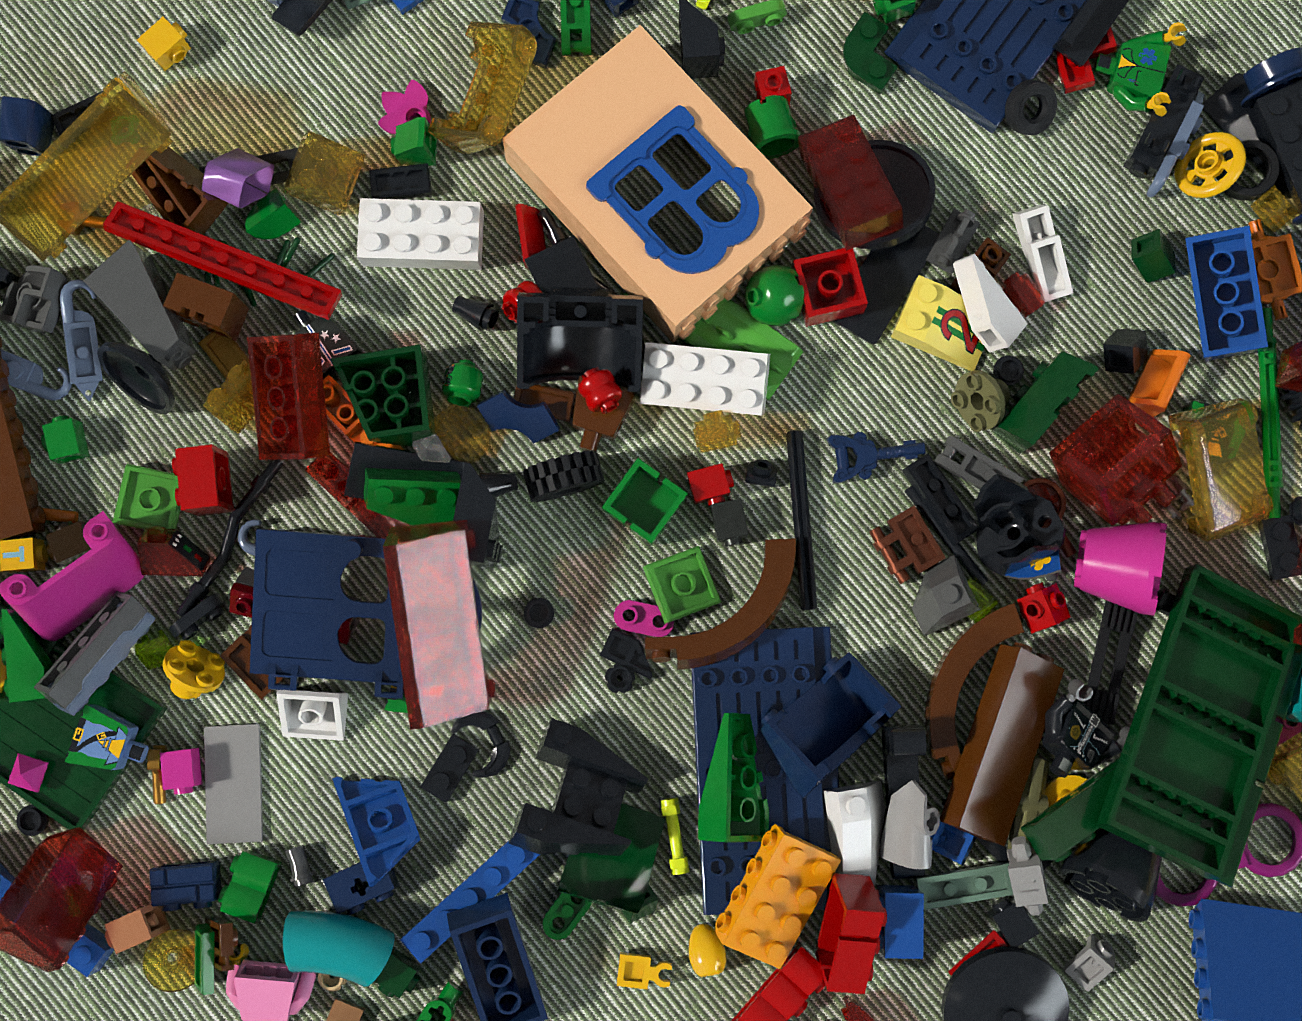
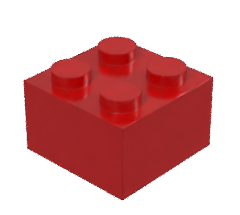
[791,246,868,327]
[172,444,234,516]

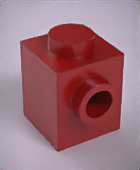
[687,463,734,506]

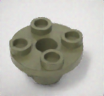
[951,370,1010,432]

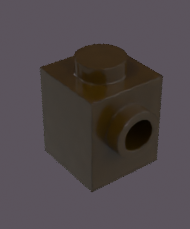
[46,521,91,565]

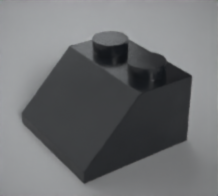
[679,0,725,79]

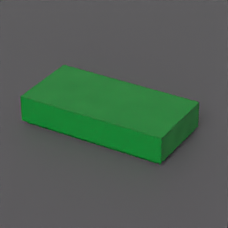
[194,923,215,995]

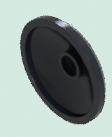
[97,342,175,414]

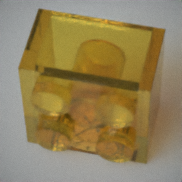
[282,131,366,216]

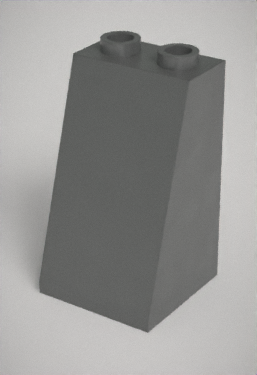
[83,239,196,371]

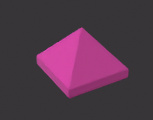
[8,753,49,793]

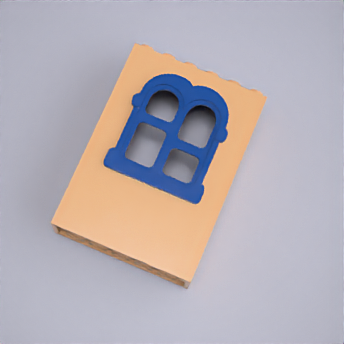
[503,25,813,342]

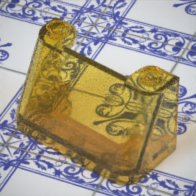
[428,21,537,155]
[1168,398,1273,542]

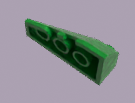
[698,713,769,842]

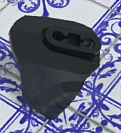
[973,474,1066,576]

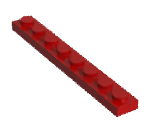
[103,201,342,320]

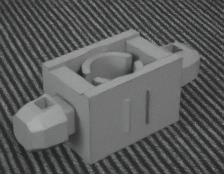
[1007,836,1048,916]

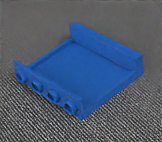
[1188,898,1302,1021]

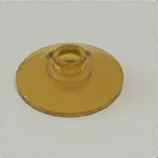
[142,929,195,992]

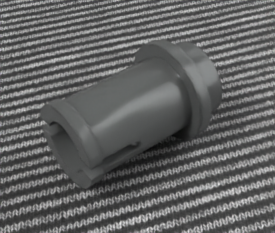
[285,845,315,887]

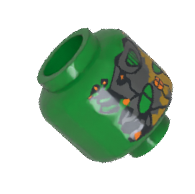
[442,360,484,407]

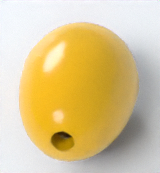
[689,924,727,977]

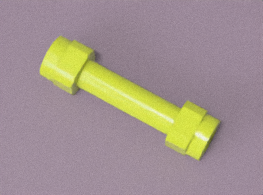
[660,797,690,875]

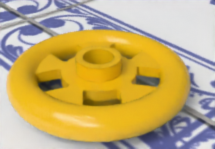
[1174,132,1246,198]

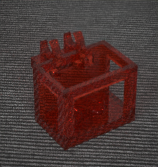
[1049,394,1182,526]

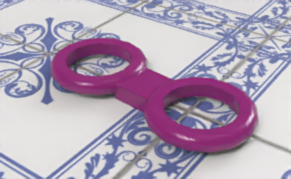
[1156,802,1302,907]

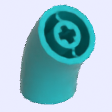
[283,910,395,987]

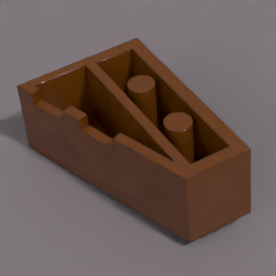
[128,146,229,235]

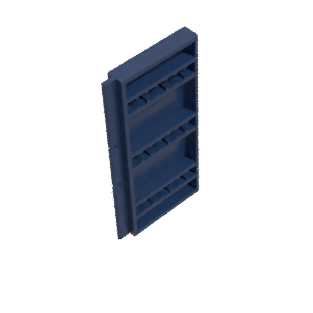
[884,0,1085,134]
[689,627,839,915]

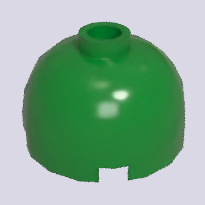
[745,265,804,326]

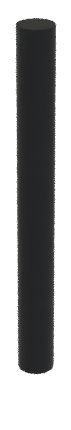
[904,486,989,587]

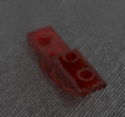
[305,448,415,539]

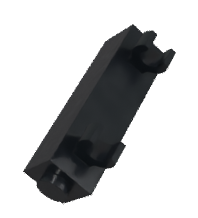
[1123,64,1205,179]

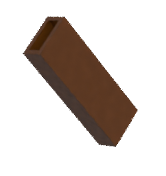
[940,642,1065,846]

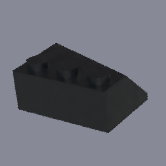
[446,463,503,569]

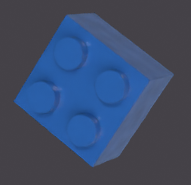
[877,885,924,959]

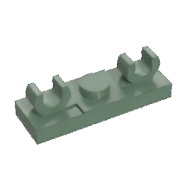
[915,862,1013,910]

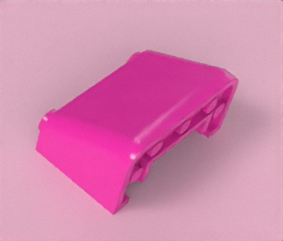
[0,511,146,641]

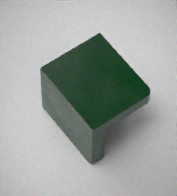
[1131,229,1176,283]

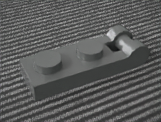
[934,436,1024,490]

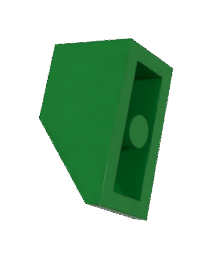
[391,117,438,166]

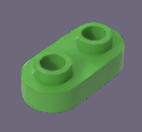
[727,0,787,34]

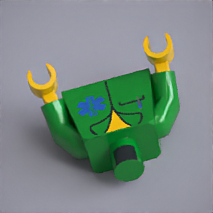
[1094,22,1187,116]

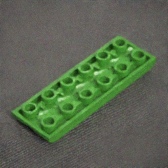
[624,292,803,401]

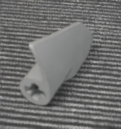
[879,780,940,869]

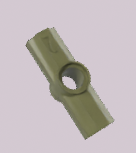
[1007,758,1049,849]

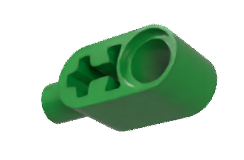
[416,981,464,1021]

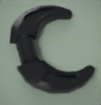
[451,710,511,778]

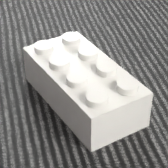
[357,198,484,270]
[640,342,771,416]

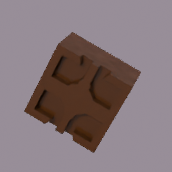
[163,272,249,341]

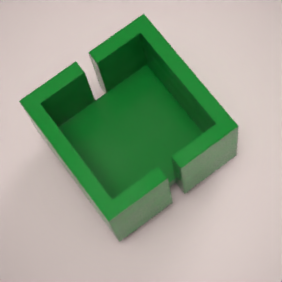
[602,458,688,546]

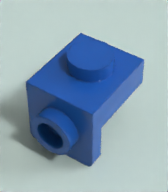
[931,822,976,866]

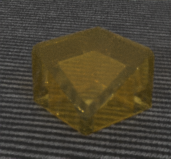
[1250,185,1299,232]

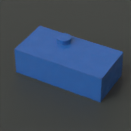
[1185,226,1269,361]

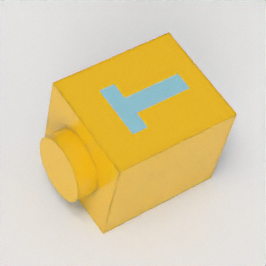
[0,538,49,573]

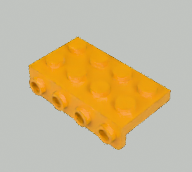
[715,824,841,969]

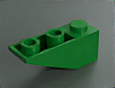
[0,609,53,703]

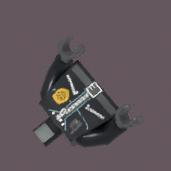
[1042,679,1130,778]

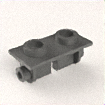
[926,209,980,275]

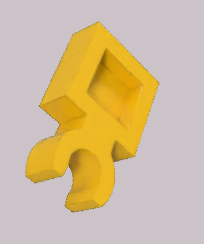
[617,952,672,990]

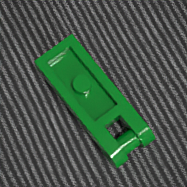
[560,0,592,56]

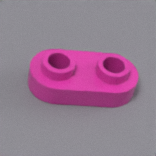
[614,600,674,637]

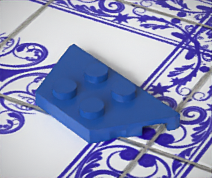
[332,777,421,888]

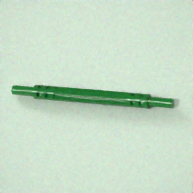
[1258,308,1283,519]

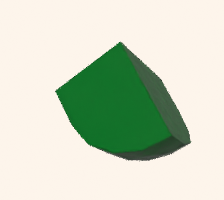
[245,188,301,240]

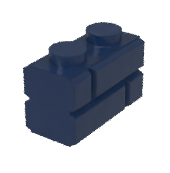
[149,860,222,911]

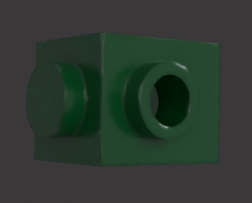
[374,947,421,999]

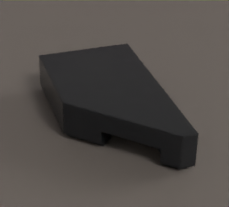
[599,628,653,679]

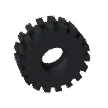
[523,450,605,502]

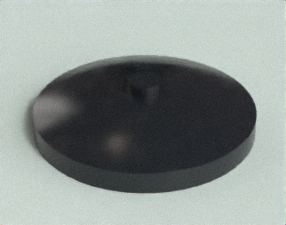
[814,140,935,249]
[941,946,1069,1021]

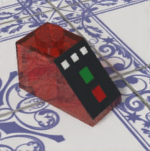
[137,526,211,577]

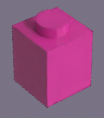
[160,748,203,795]

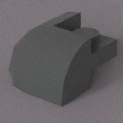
[0,265,73,334]

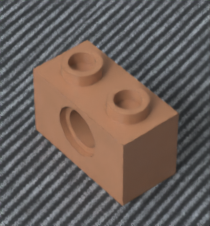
[104,904,171,954]

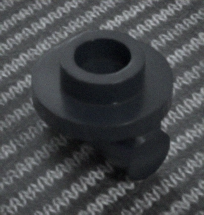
[745,459,777,488]

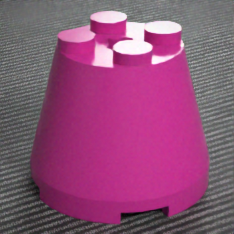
[1074,522,1167,616]

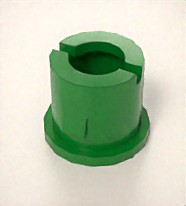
[744,95,803,159]

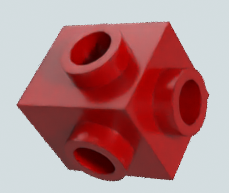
[1016,582,1071,634]

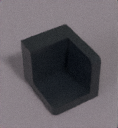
[1103,329,1148,374]

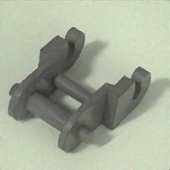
[1150,475,1197,521]

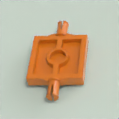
[1248,219,1302,321]

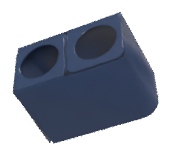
[0,96,55,158]

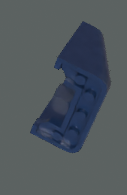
[761,652,902,798]

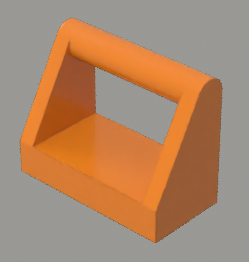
[1125,349,1191,417]

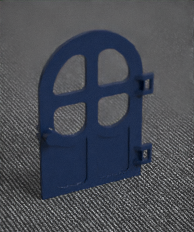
[250,528,482,699]

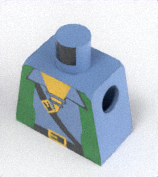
[65,704,149,770]

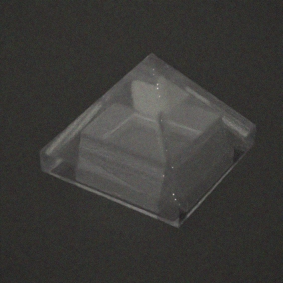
[412,434,451,463]

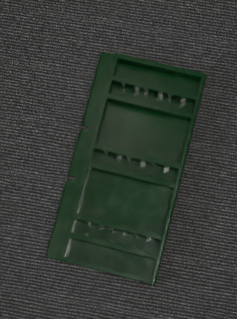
[1097,564,1302,887]

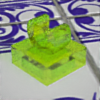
[135,630,173,670]

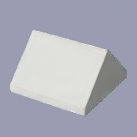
[276,689,348,741]

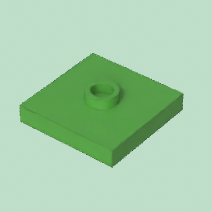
[112,464,181,535]
[643,546,721,624]

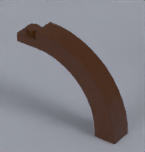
[645,539,796,670]
[925,603,1024,782]

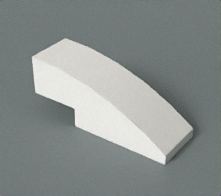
[1012,205,1073,302]

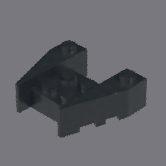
[508,718,648,856]

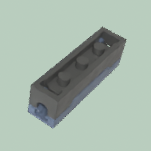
[34,591,156,716]

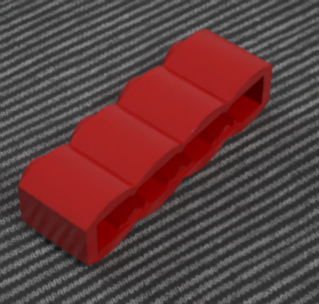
[731,943,826,1021]

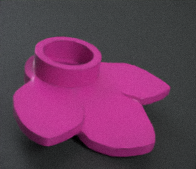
[378,80,431,134]

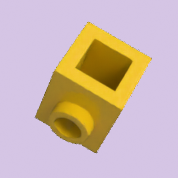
[137,17,191,71]

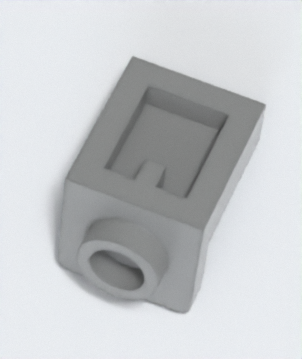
[1064,934,1115,992]

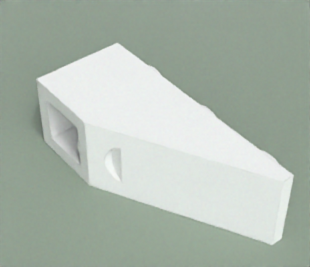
[953,254,1028,352]

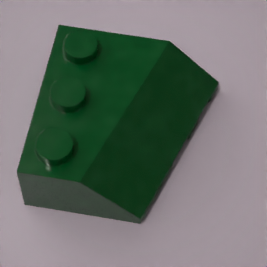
[331,345,436,447]
[992,351,1099,453]

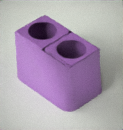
[202,148,274,208]

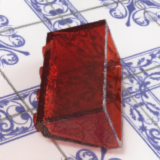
[0,827,123,972]

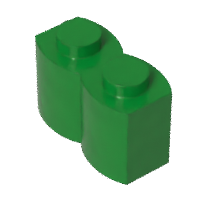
[218,849,282,924]

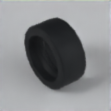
[1217,140,1280,201]

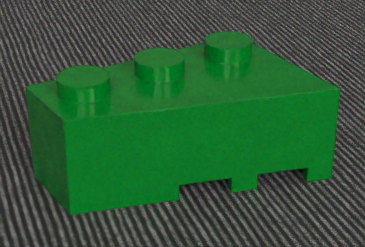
[364,468,461,539]

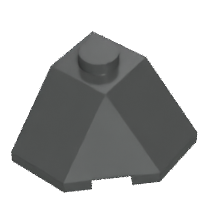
[912,555,981,636]

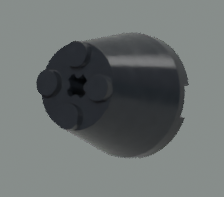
[1058,828,1162,922]

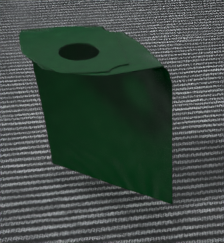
[558,804,665,914]

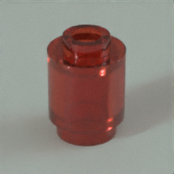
[1003,271,1045,318]

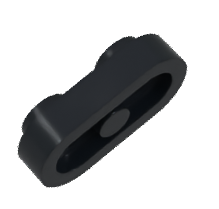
[169,593,226,640]

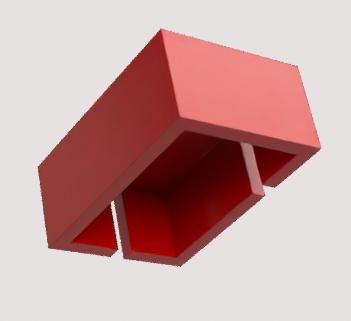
[815,873,887,994]

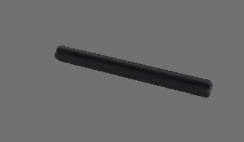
[786,430,818,610]

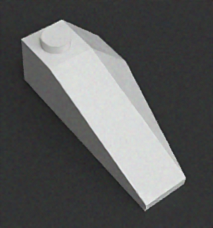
[823,781,886,887]

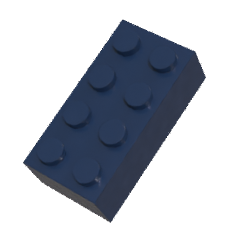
[447,893,548,1021]

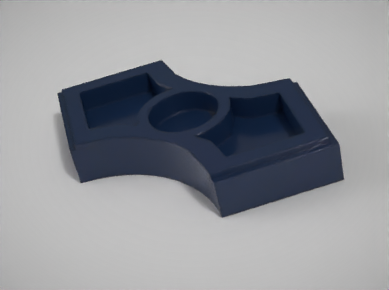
[501,0,557,69]
[477,390,560,444]

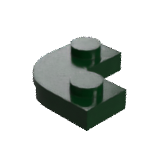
[843,11,898,94]

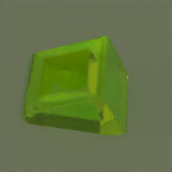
[967,579,998,623]

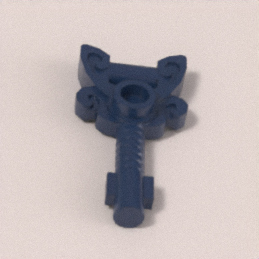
[826,432,925,484]

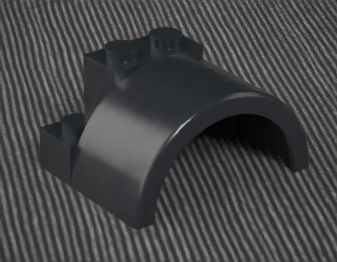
[517,288,643,392]

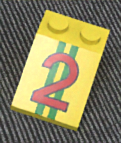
[891,275,984,371]

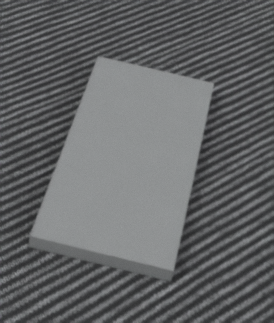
[204,724,263,844]

